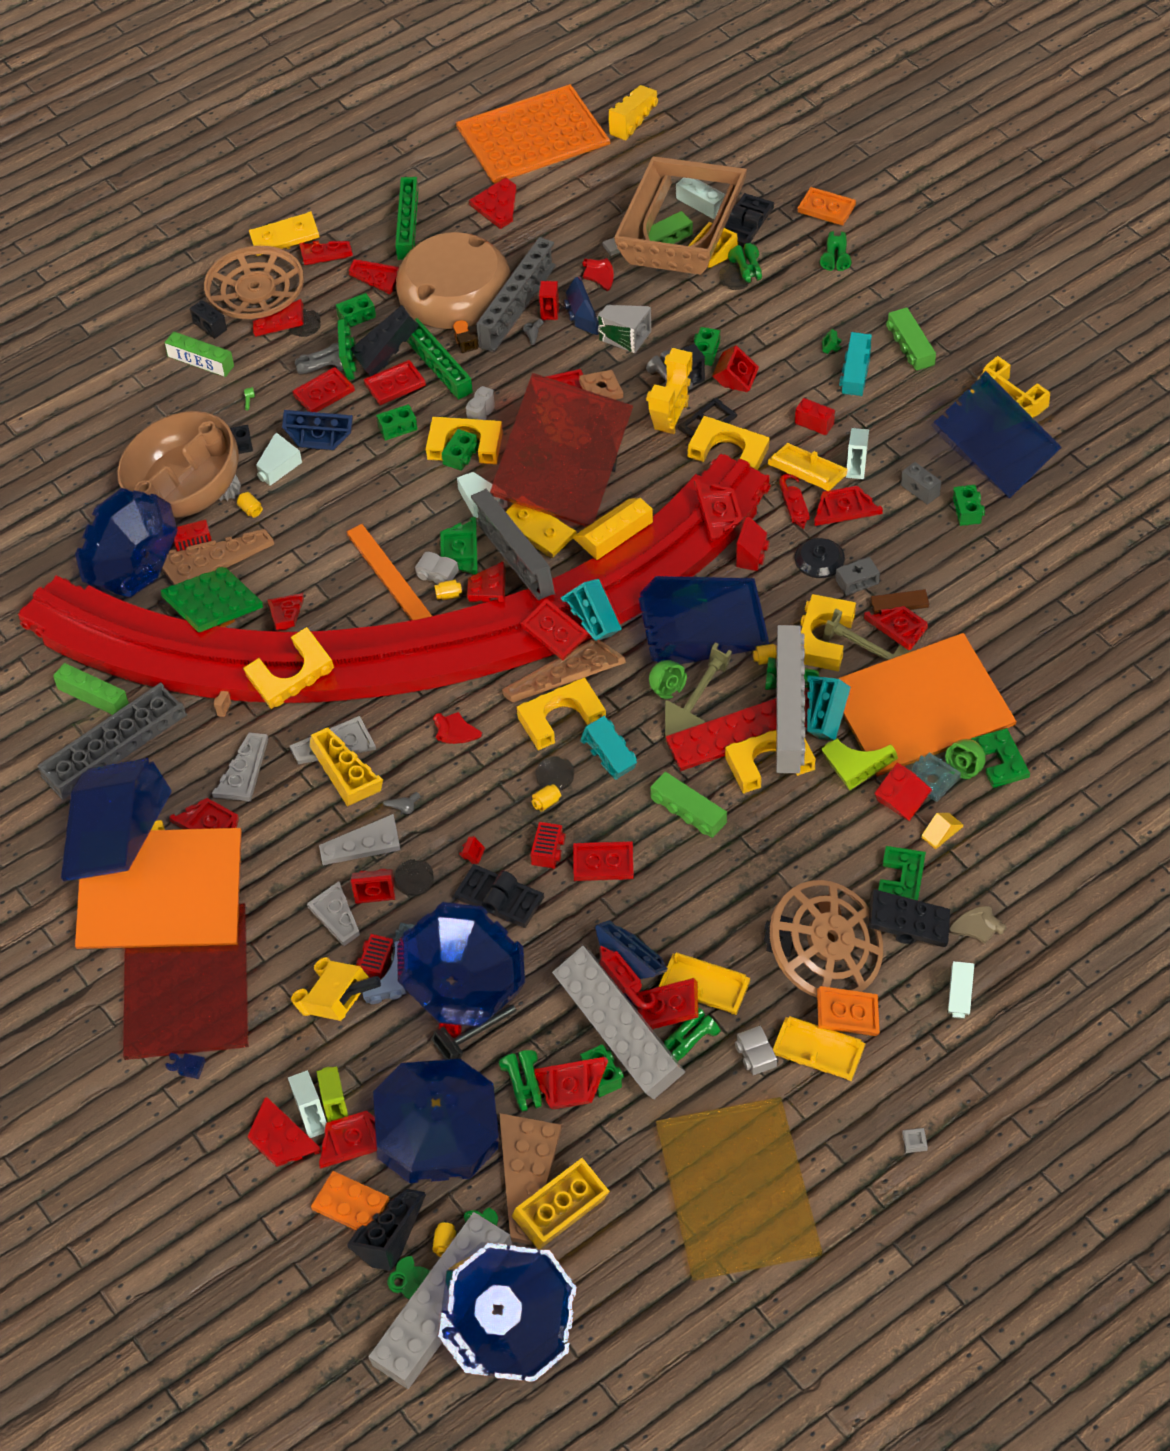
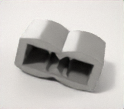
[466,386,495,420]
[415,552,459,585]
[735,1026,777,1075]

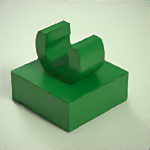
[822,329,842,354]

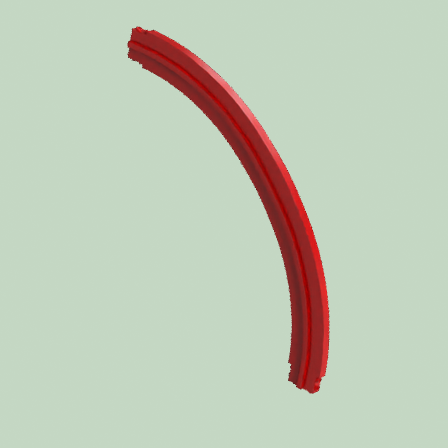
[18,454,771,703]

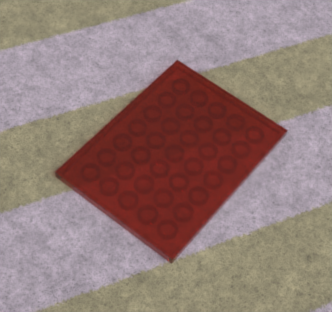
[490,373,633,527]
[123,903,249,1060]

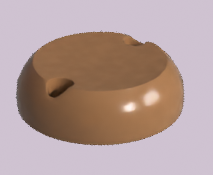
[396,232,511,329]
[118,411,239,519]

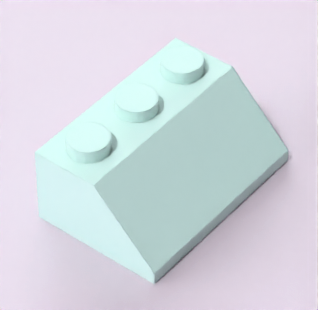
[676,178,726,219]

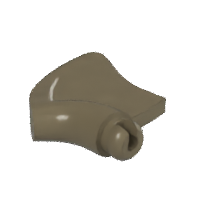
[950,906,1007,944]

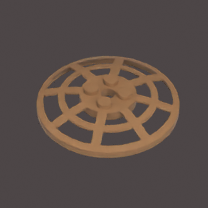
[204,246,304,319]
[770,880,883,998]

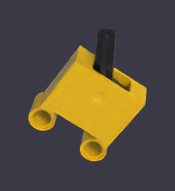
[291,957,381,1021]

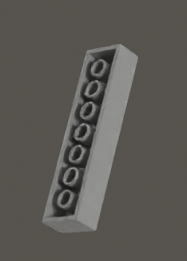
[776,625,805,773]
[552,946,686,1099]
[368,1212,512,1389]

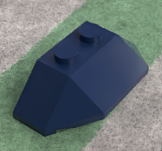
[564,277,599,335]
[282,410,353,450]
[595,920,668,979]

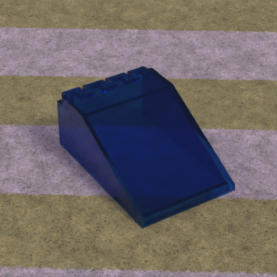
[931,371,1062,499]
[639,576,770,664]
[61,758,172,881]

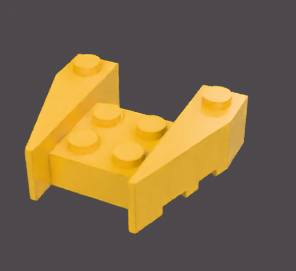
[646,348,692,434]
[965,356,1050,433]

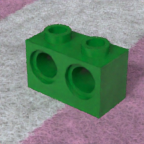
[336,293,376,327]
[694,327,721,366]
[376,404,418,441]
[442,429,479,471]
[952,485,985,526]
[580,1044,624,1098]

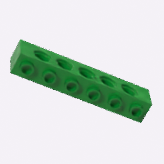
[396,177,419,260]
[407,318,473,400]

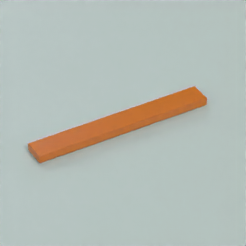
[347,524,432,620]

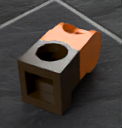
[453,320,478,353]

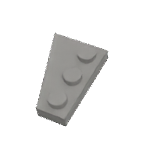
[307,881,360,946]

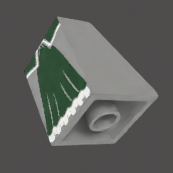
[597,305,651,353]

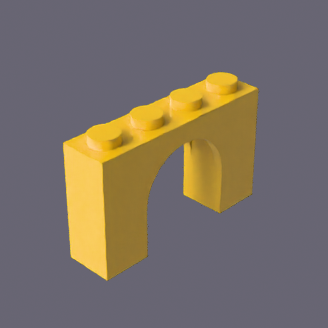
[687,416,770,470]
[426,417,503,464]
[801,594,856,672]
[243,627,334,709]
[517,677,606,750]
[725,731,816,794]

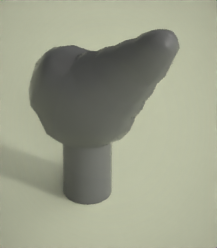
[523,318,544,345]
[383,792,421,814]

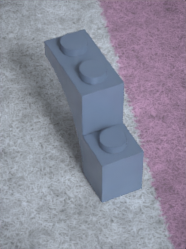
[362,937,422,1004]

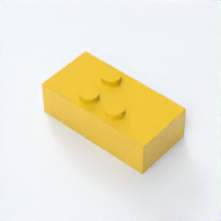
[511,1158,610,1250]

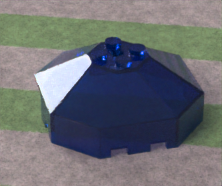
[75,488,178,598]
[397,902,525,1027]
[373,1059,499,1183]
[438,1242,576,1382]

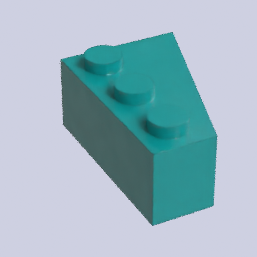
[839,332,872,396]
[561,579,622,641]
[807,676,851,741]
[580,715,637,780]

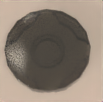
[719,262,752,290]
[289,309,321,337]
[536,756,575,791]
[394,859,434,896]

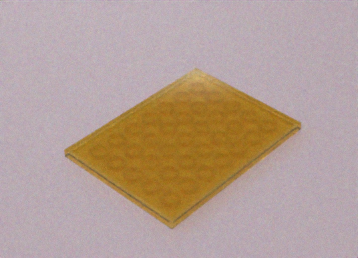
[656,1097,822,1281]

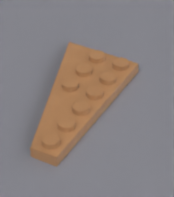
[153,529,274,585]
[502,639,626,703]
[499,1113,562,1245]

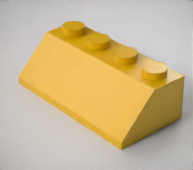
[573,498,653,560]

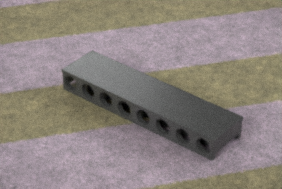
[476,237,556,352]
[471,488,555,600]
[38,683,187,800]

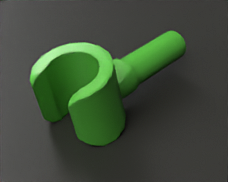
[244,387,255,411]

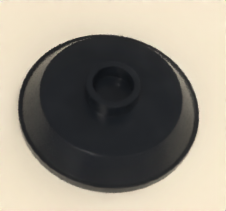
[795,538,845,578]

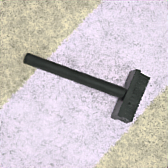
[431,1004,516,1064]

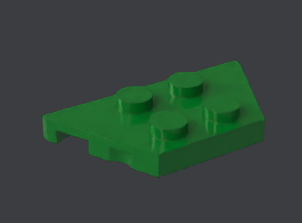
[440,517,478,575]

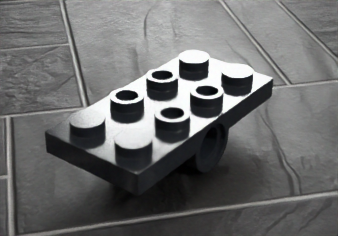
[724,193,774,248]
[454,864,544,928]
[868,889,950,947]

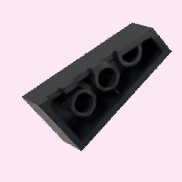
[350,305,419,376]

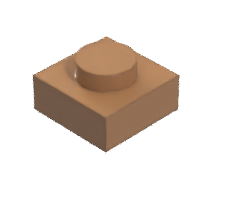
[214,691,231,717]

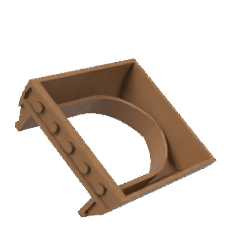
[614,156,747,275]

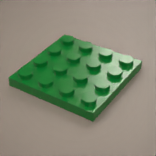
[161,567,263,632]

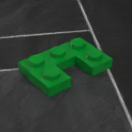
[338,319,357,380]
[971,728,1030,788]
[878,846,926,900]

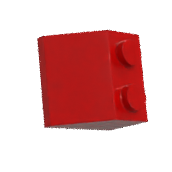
[712,345,759,392]
[736,516,770,571]
[874,762,932,822]
[351,869,395,904]

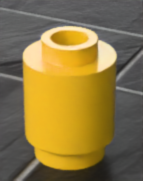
[237,492,263,518]
[434,579,462,601]
[753,644,777,665]
[531,784,561,811]
[433,1223,456,1257]

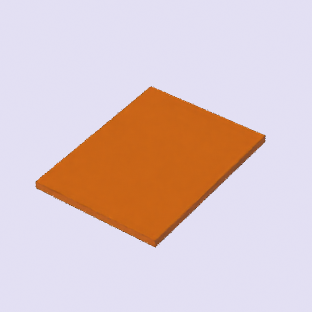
[456,84,610,184]
[837,633,1017,776]
[75,828,242,949]

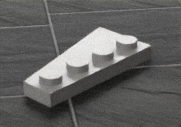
[290,716,376,765]
[212,733,268,802]
[319,814,400,865]

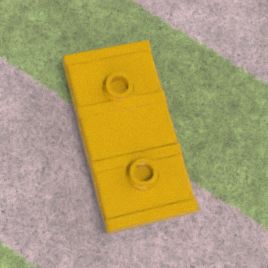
[249,211,319,256]
[768,443,848,492]
[506,496,577,558]
[658,952,750,1015]
[773,1016,865,1081]

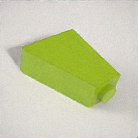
[316,1066,348,1122]

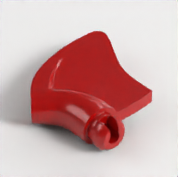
[582,258,614,291]
[433,712,482,744]

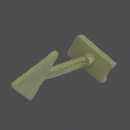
[822,609,911,660]
[665,642,732,744]

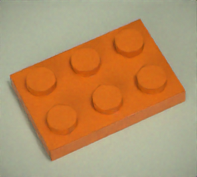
[798,187,856,226]
[817,986,880,1036]
[311,1171,390,1231]

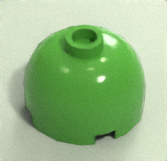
[649,660,687,699]
[945,739,986,779]

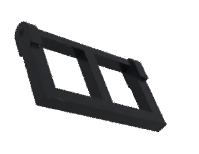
[678,397,737,438]

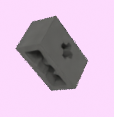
[901,462,941,505]
[836,557,880,596]

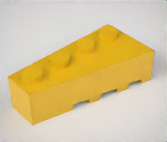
[609,85,658,140]
[310,727,383,807]

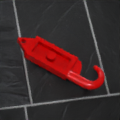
[779,473,810,529]
[599,946,656,1009]

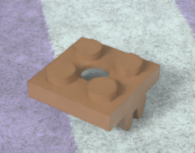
[579,370,623,409]

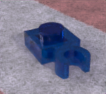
[166,1053,206,1079]

